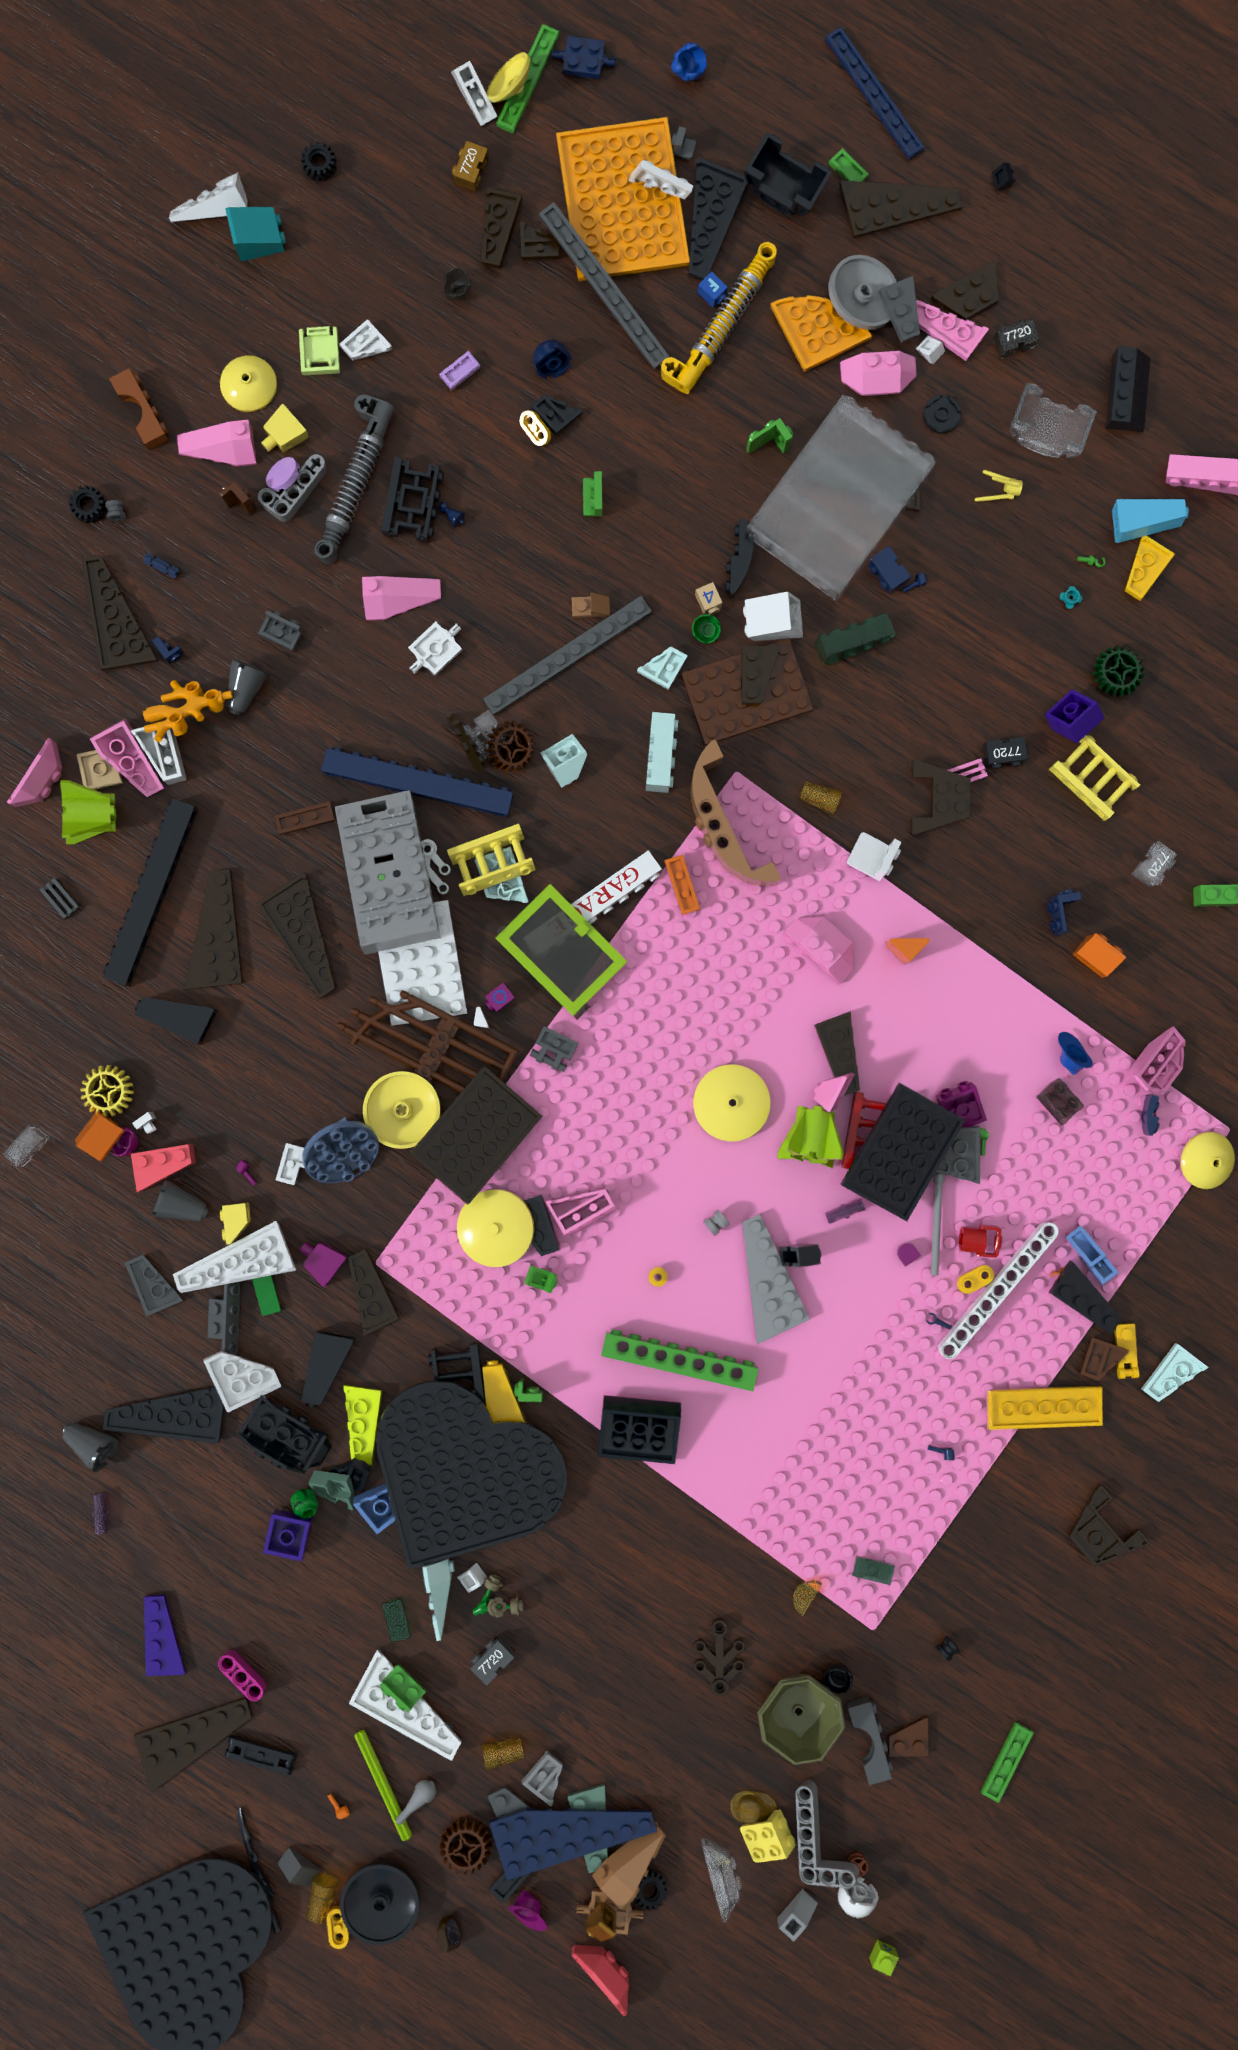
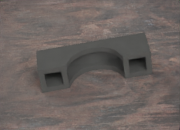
[846,1696,893,1785]

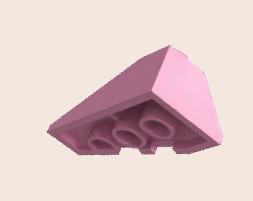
[362,576,441,621]

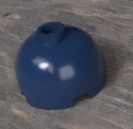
[533,339,572,379]

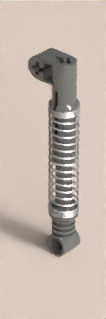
[315,394,395,565]

